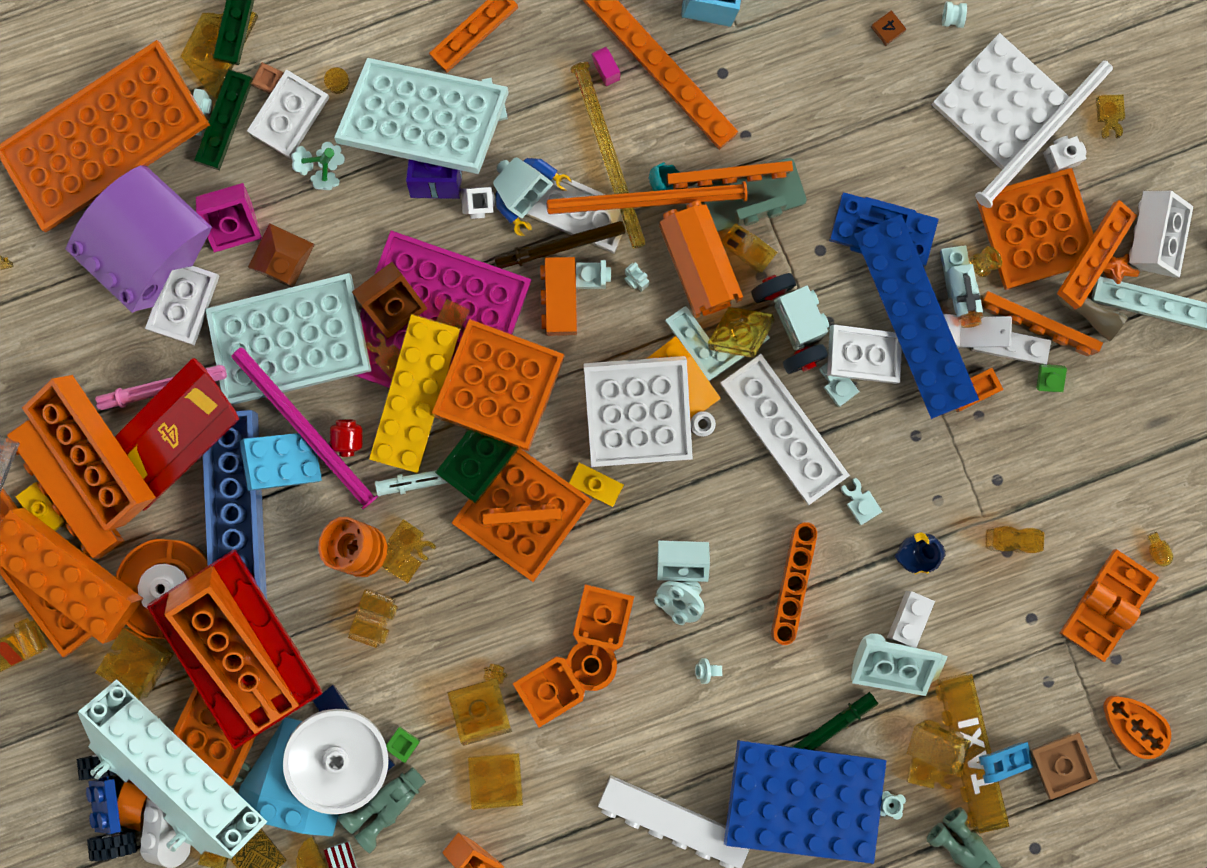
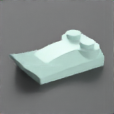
[851,634,948,696]

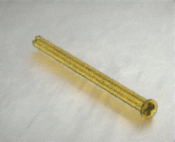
[570,62,645,249]

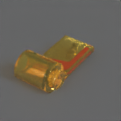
[0,618,48,672]

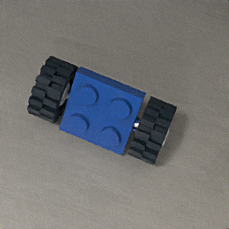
[76,754,138,861]

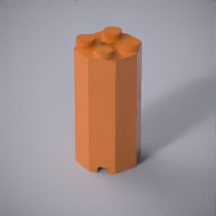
[659,200,743,318]

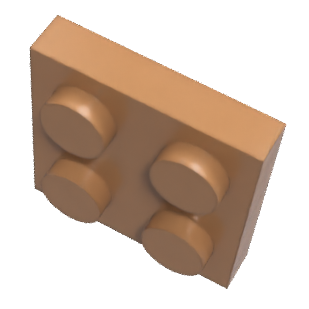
[1030,732,1099,800]

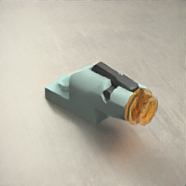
[940,245,983,328]

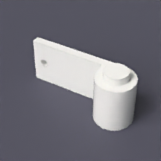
[943,314,1012,348]

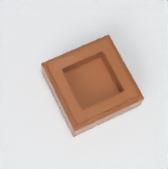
[251,62,284,94]

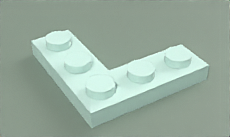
[665,306,770,381]

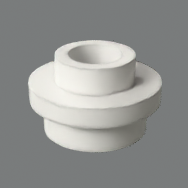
[690,412,716,437]

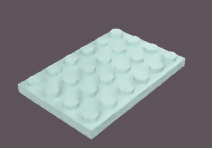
[334,58,509,174]
[206,273,371,405]

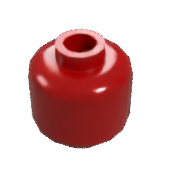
[330,419,363,457]

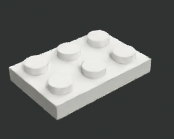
[247,69,330,159]
[145,266,219,346]
[827,325,902,384]

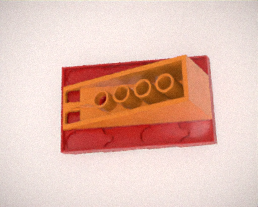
[147,549,322,750]

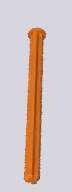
[546,181,747,214]

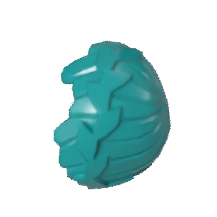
[648,162,680,191]

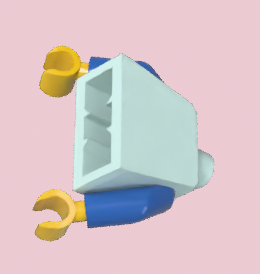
[493,157,572,236]

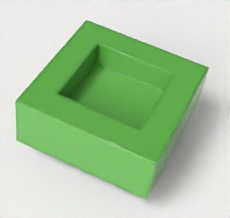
[1036,364,1067,392]
[386,727,420,763]

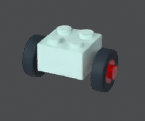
[751,273,829,374]

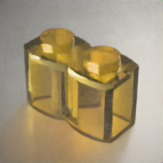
[986,526,1044,554]
[348,589,398,648]

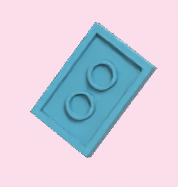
[240,433,322,491]

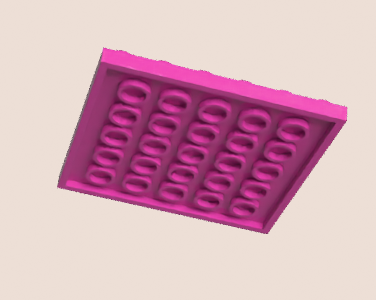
[354,231,532,388]

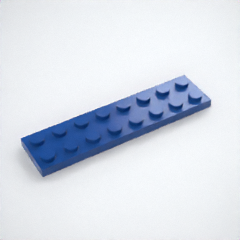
[855,214,979,419]

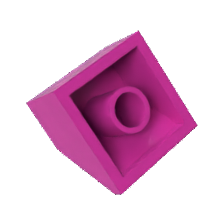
[196,183,262,253]

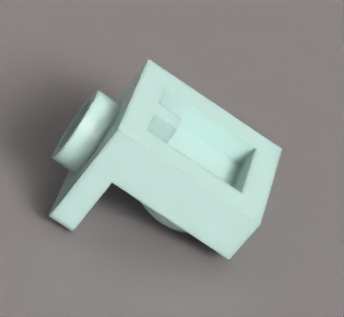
[576,260,611,289]

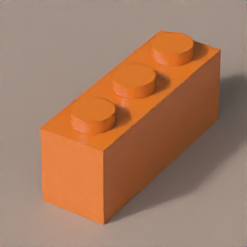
[540,257,577,336]

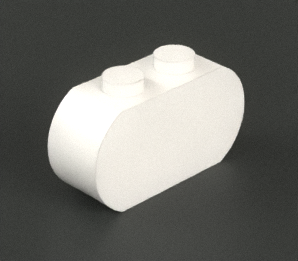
[140,797,191,868]

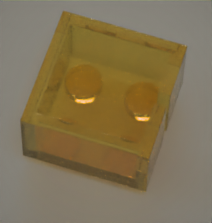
[95,628,174,699]

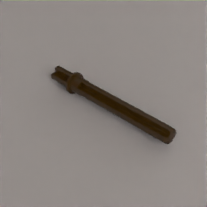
[494,221,626,269]

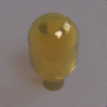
[1148,532,1174,567]

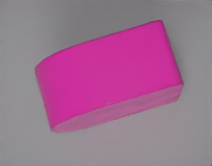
[591,47,620,87]

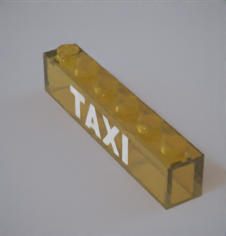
[935,673,1010,834]

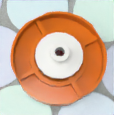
[116,539,208,639]

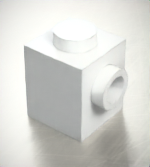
[1043,136,1087,173]
[461,187,495,219]

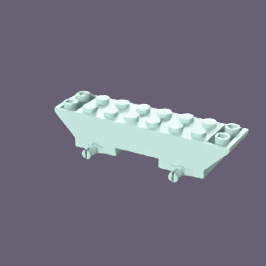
[78,679,267,859]

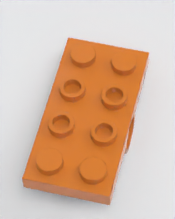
[1060,549,1159,662]

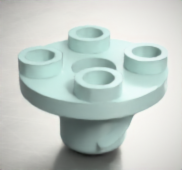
[654,581,704,625]

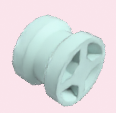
[942,1,967,28]

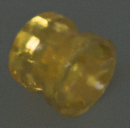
[970,246,1002,277]

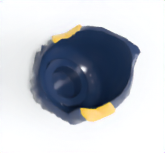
[895,532,946,575]

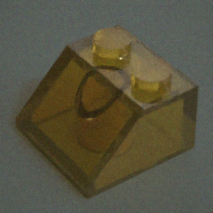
[447,678,512,746]

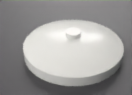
[283,709,388,814]

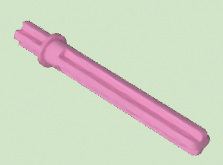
[95,365,227,410]

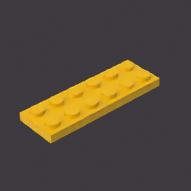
[369,314,460,473]

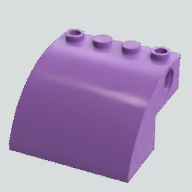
[65,165,212,313]

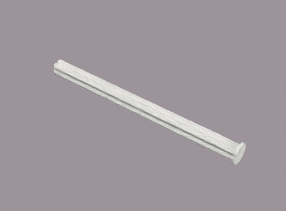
[975,61,1113,208]

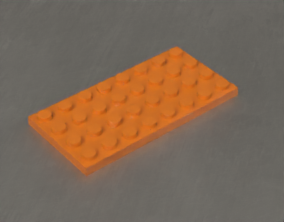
[0,40,210,233]

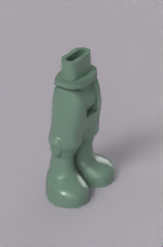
[338,767,426,854]
[926,807,1003,868]

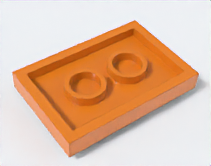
[483,504,563,526]

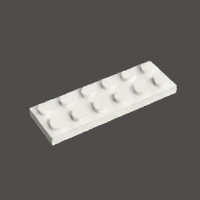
[720,354,850,505]

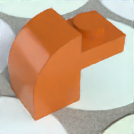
[117,780,147,831]

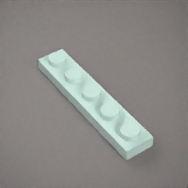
[1091,276,1207,330]

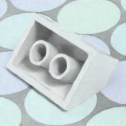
[1129,191,1193,278]

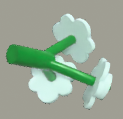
[291,142,345,190]

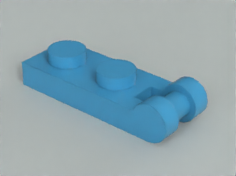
[979,742,1033,783]

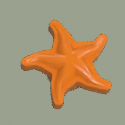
[1103,254,1140,284]

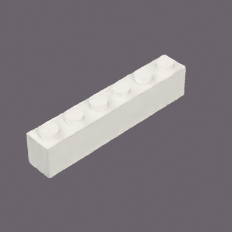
[598,775,749,868]

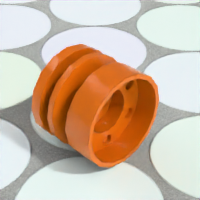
[318,517,387,577]

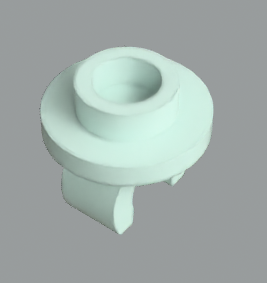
[695,658,722,684]

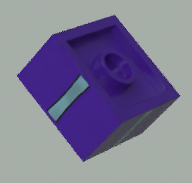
[406,159,463,199]

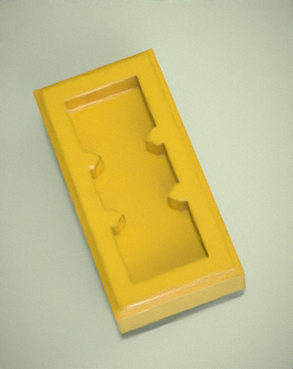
[569,462,624,507]
[15,482,67,531]

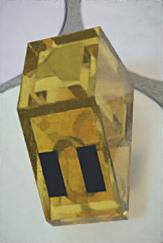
[721,223,777,273]

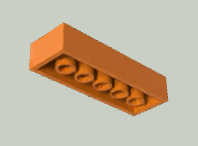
[22,375,156,532]
[0,508,144,644]

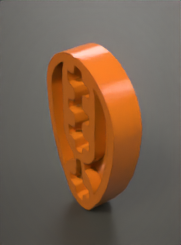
[1103,696,1171,759]

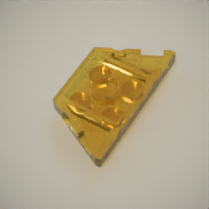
[181,12,258,100]

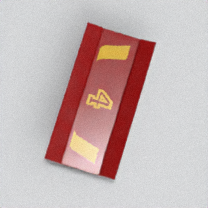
[115,358,239,511]

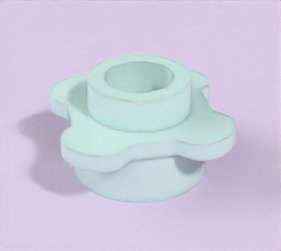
[880,791,906,820]

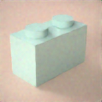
[657,541,710,582]

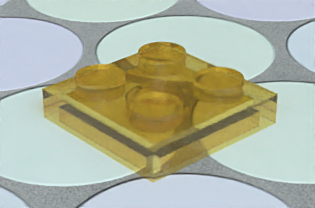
[707,307,775,358]
[468,753,523,810]

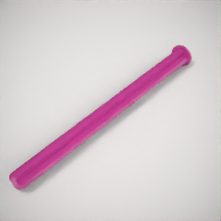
[231,347,378,510]

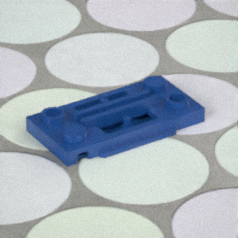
[829,192,939,267]

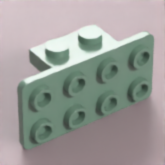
[703,158,807,232]

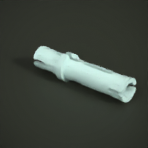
[375,470,447,497]

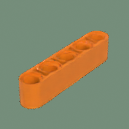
[771,522,817,645]

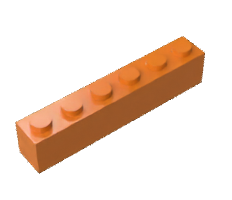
[7,419,125,559]

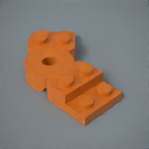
[512,584,635,728]

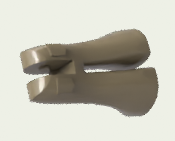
[1059,296,1128,341]

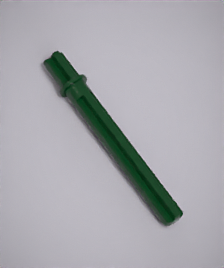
[793,692,878,750]

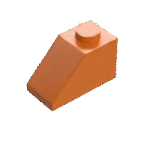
[442,832,504,868]

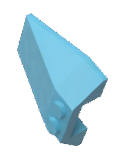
[238,717,339,836]

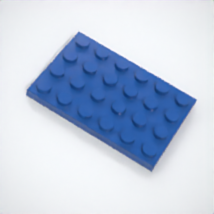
[724,740,887,864]

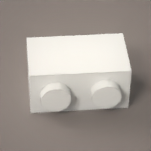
[887,591,935,648]

